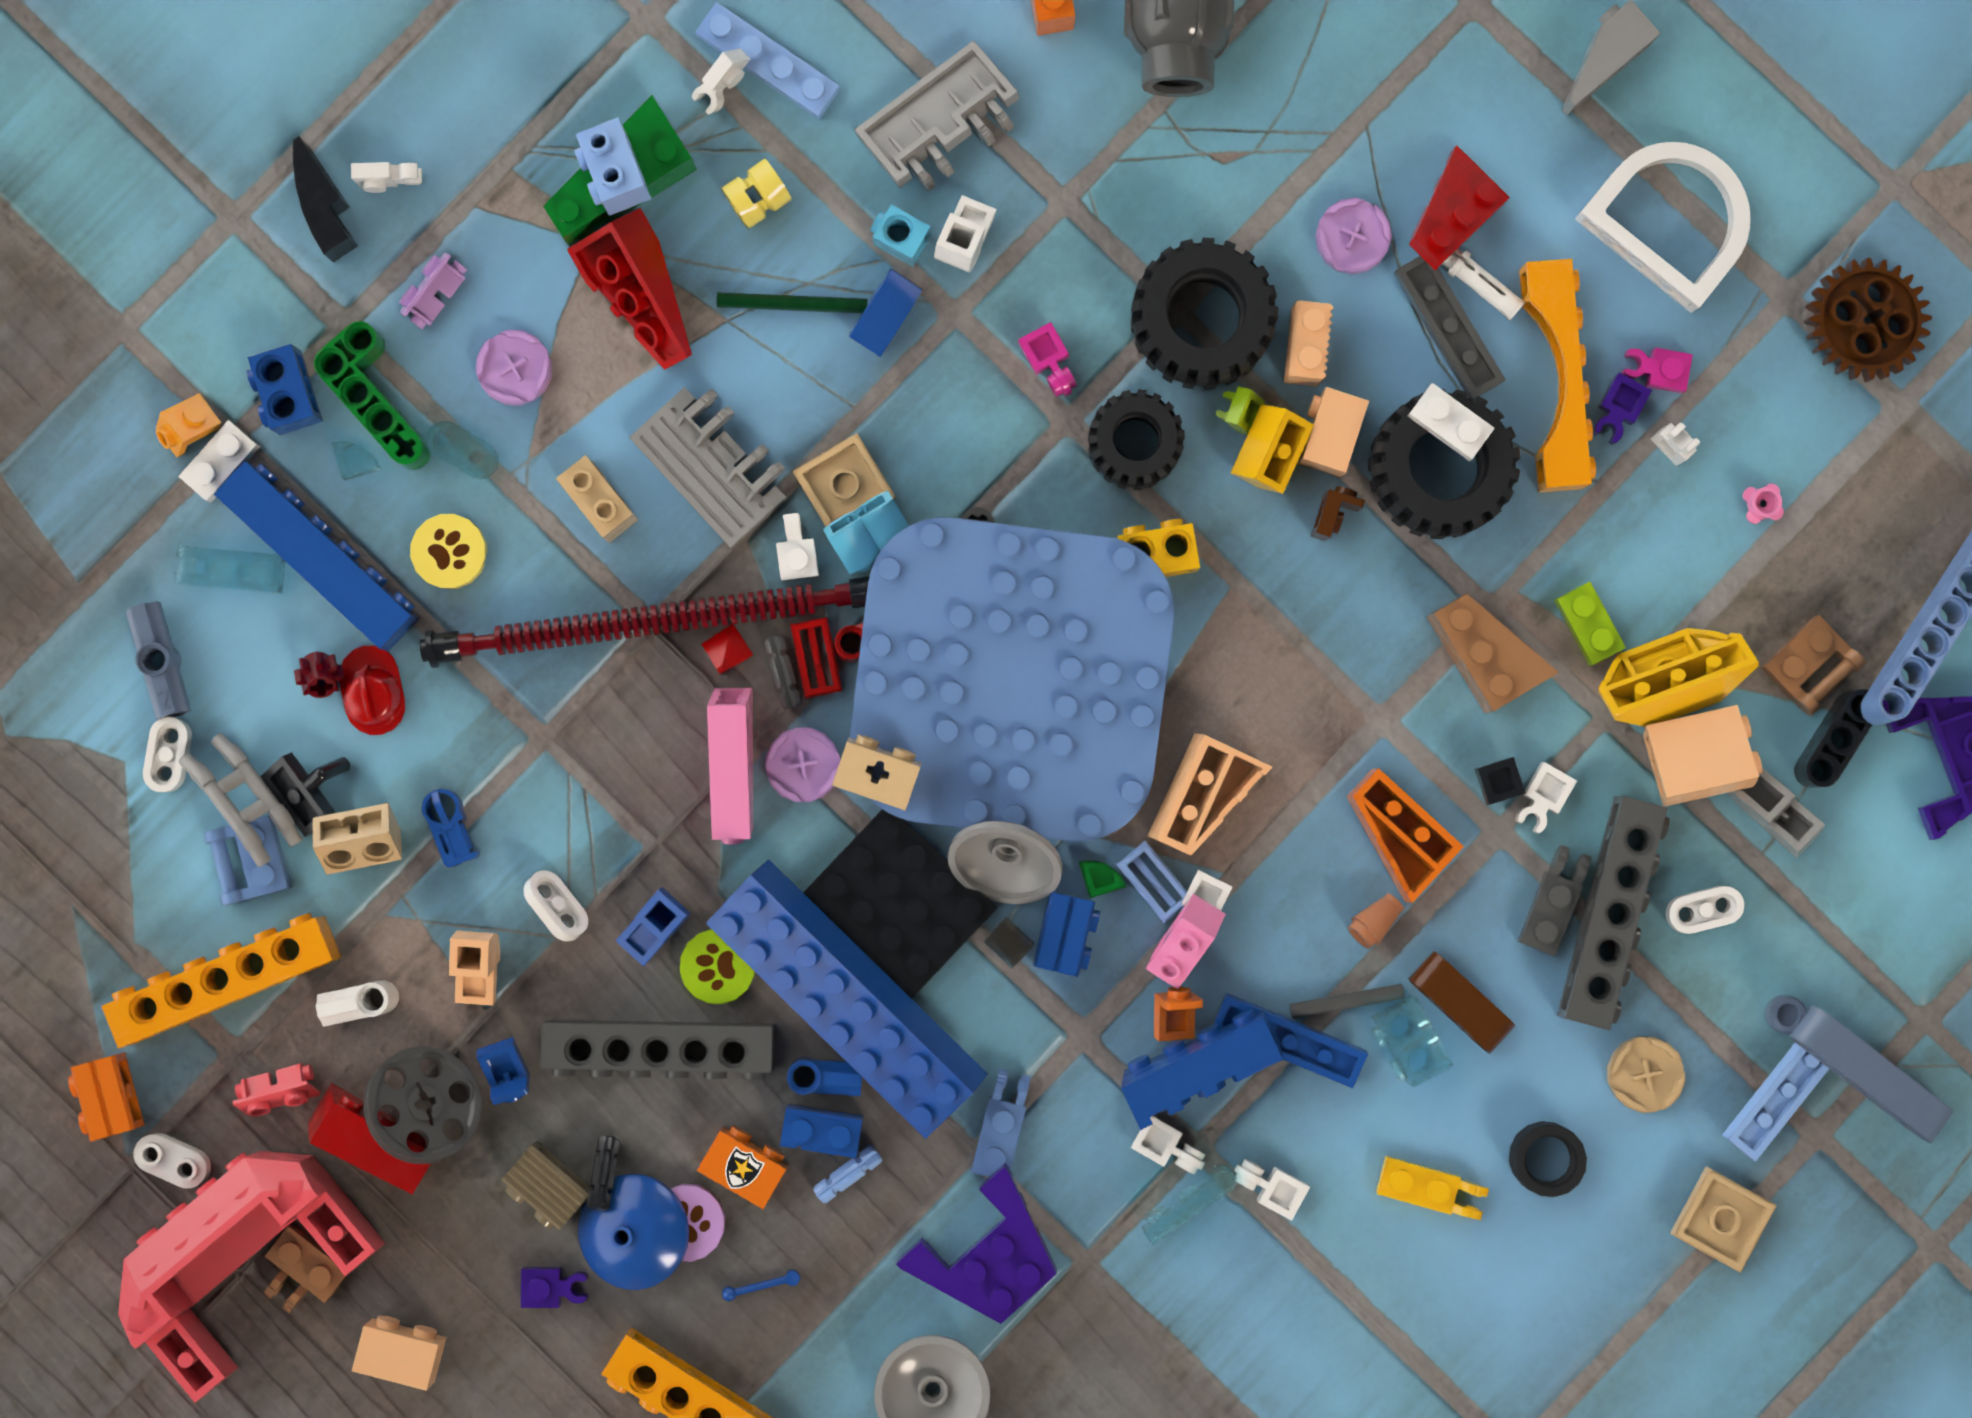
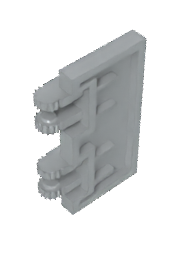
[854,40,1020,191]
[629,387,787,549]

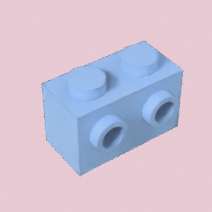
[574,117,652,216]

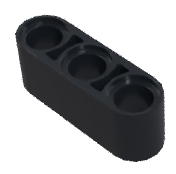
[1794,689,1872,788]

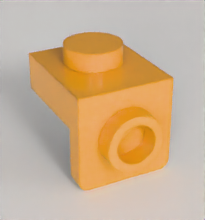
[156,393,221,457]

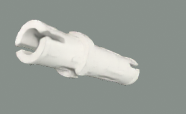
[1442,248,1525,321]

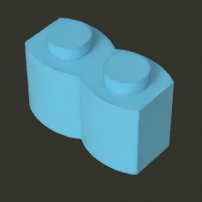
[823,490,909,574]

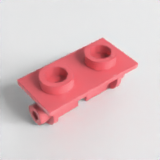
[232,1063,320,1117]

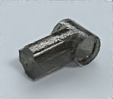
[983,917,1035,969]

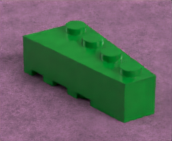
[543,95,697,247]

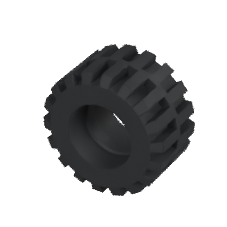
[1088,389,1185,490]

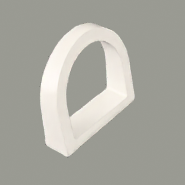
[1575,142,1751,313]

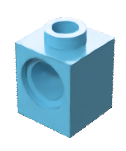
[870,204,931,267]

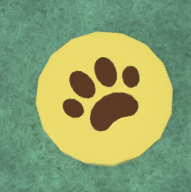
[410,514,487,589]

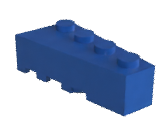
[1121,1009,1283,1130]

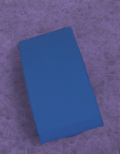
[849,268,922,357]

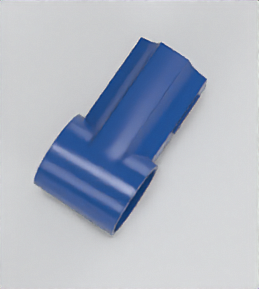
[787,1057,862,1096]

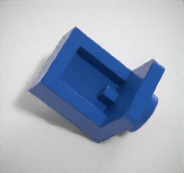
[476,1037,530,1105]

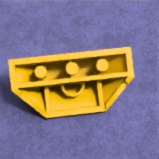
[1598,628,1759,727]

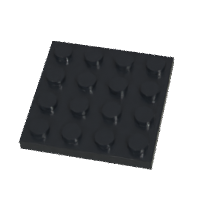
[803,809,997,999]

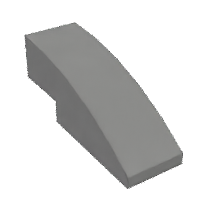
[1727,768,1825,858]

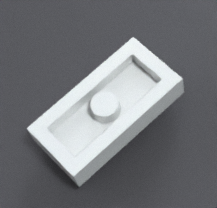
[1407,383,1495,461]
[178,420,261,503]

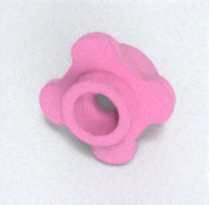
[1742,483,1784,524]

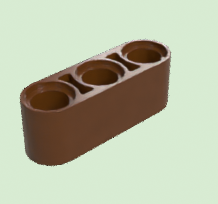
[1408,951,1515,1054]

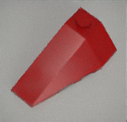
[567,207,692,370]

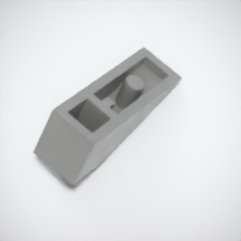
[1562,0,1661,116]

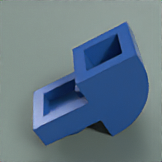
[616,887,691,967]

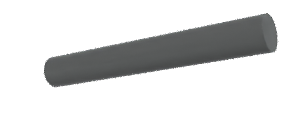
[1289,984,1405,1019]

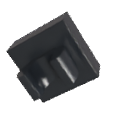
[1475,757,1525,805]

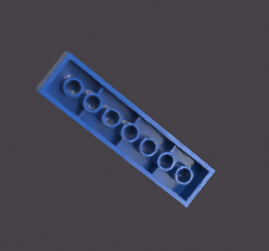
[706,859,988,1139]

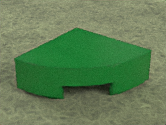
[1078,860,1126,898]

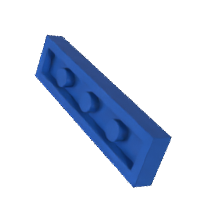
[1212,992,1368,1088]

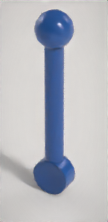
[722,1270,800,1301]

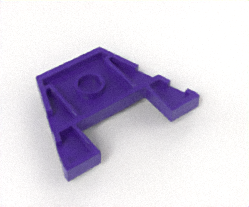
[1882,696,1972,840]
[896,1163,1057,1324]

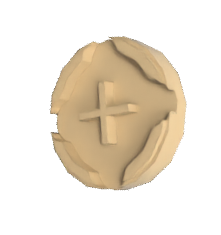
[1607,1036,1685,1113]

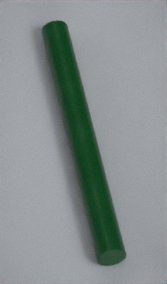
[717,292,868,313]

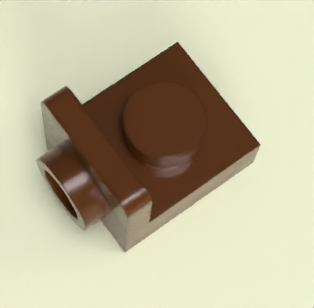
[1311,486,1365,541]

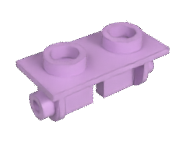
[399,253,467,330]

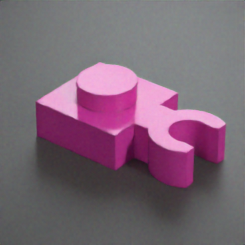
[1621,348,1693,394]

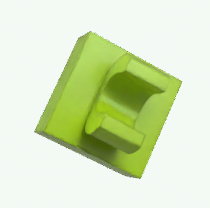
[1216,386,1265,435]

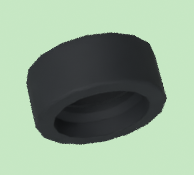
[1509,1121,1587,1197]

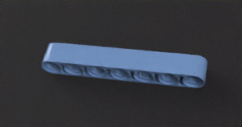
[1861,530,1972,726]

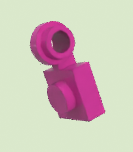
[1018,322,1077,397]

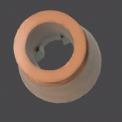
[1348,893,1404,949]

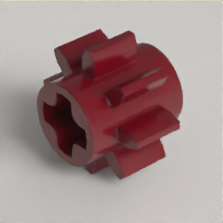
[294,651,344,698]

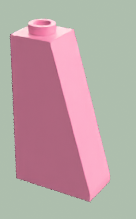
[707,688,753,845]

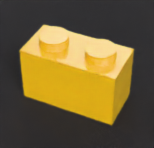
[1230,404,1314,494]

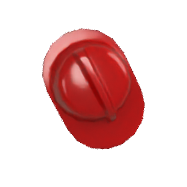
[339,645,405,735]

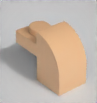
[449,930,500,1006]

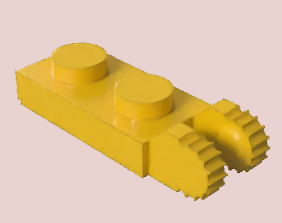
[1376,1156,1489,1220]

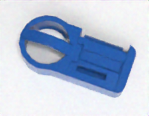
[421,789,480,867]

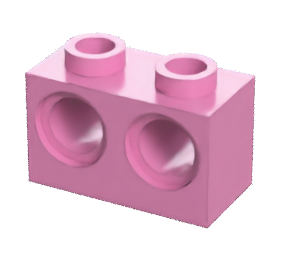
[1146,894,1226,989]

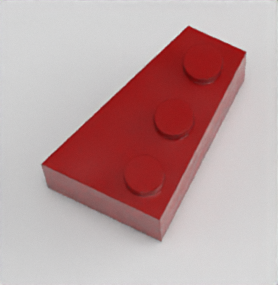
[308,1082,431,1195]

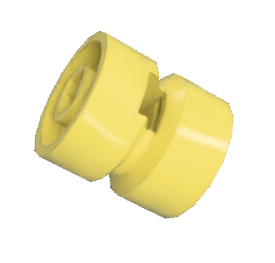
[721,158,792,229]

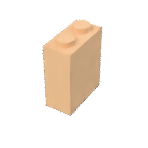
[1643,705,1763,807]

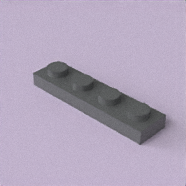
[1393,256,1506,399]

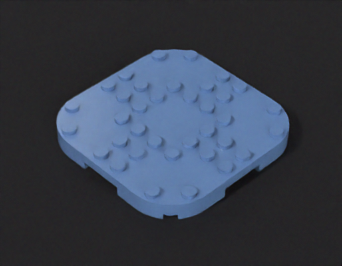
[850,517,1174,841]

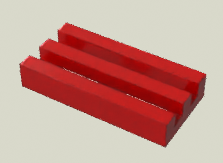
[790,617,843,699]

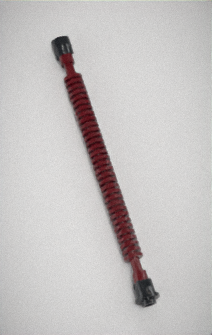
[420,576,869,668]

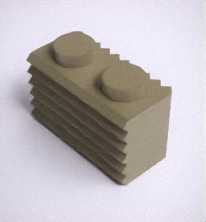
[502,1141,593,1230]

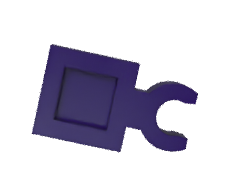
[1593,372,1652,445]
[521,1267,588,1308]

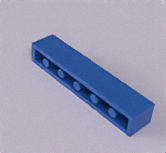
[214,461,419,652]

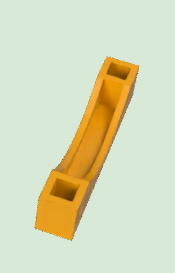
[1519,259,1596,493]

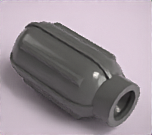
[1124,0,1234,97]

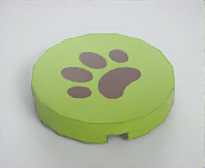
[680,929,755,1004]

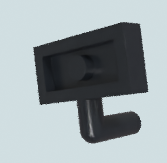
[260,752,350,837]

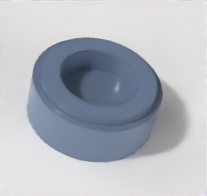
[1765,995,1807,1034]

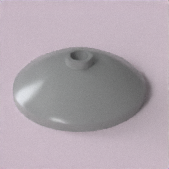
[948,821,1063,904]
[874,1335,990,1418]

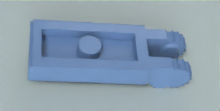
[971,1068,1031,1177]

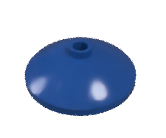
[578,1173,689,1290]

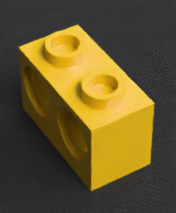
[1117,519,1200,577]

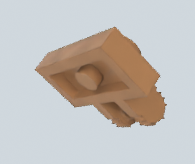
[264,1224,349,1314]

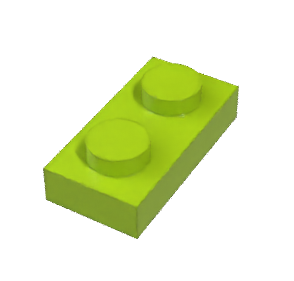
[1554,581,1626,666]

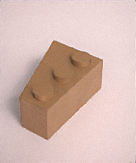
[1427,594,1559,713]

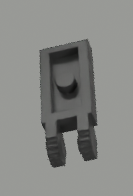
[1517,845,1592,957]

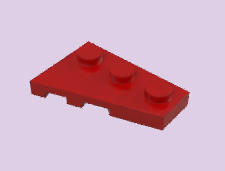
[1409,145,1510,271]

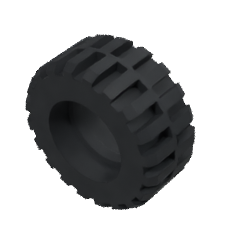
[1130,237,1278,390]
[1368,389,1521,539]

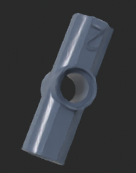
[126,601,192,720]

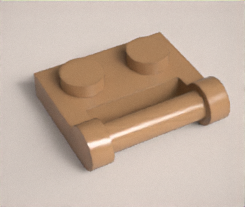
[1761,615,1866,716]

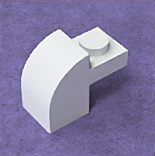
[934,195,997,273]

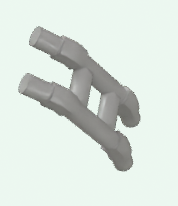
[179,733,303,867]

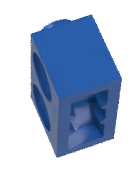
[247,344,323,435]

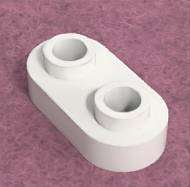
[143,717,192,792]
[524,870,588,941]
[1665,886,1744,934]
[134,1133,211,1189]

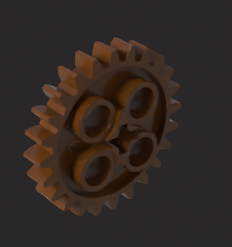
[1804,258,1932,382]

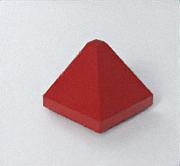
[701,624,754,676]

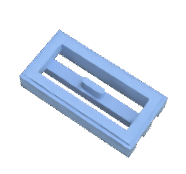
[1116,841,1187,923]

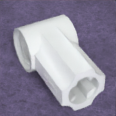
[315,980,399,1027]

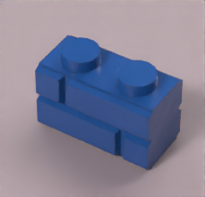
[1033,891,1101,977]
[780,1103,864,1158]

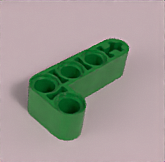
[314,321,431,470]

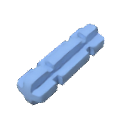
[813,1145,882,1204]

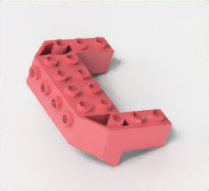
[118,1151,386,1403]

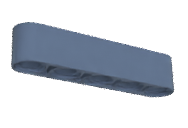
[1789,1005,1954,1143]

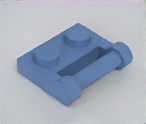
[203,815,292,906]

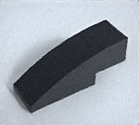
[293,136,358,262]

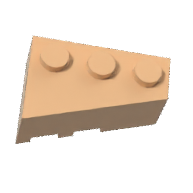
[1148,733,1272,856]

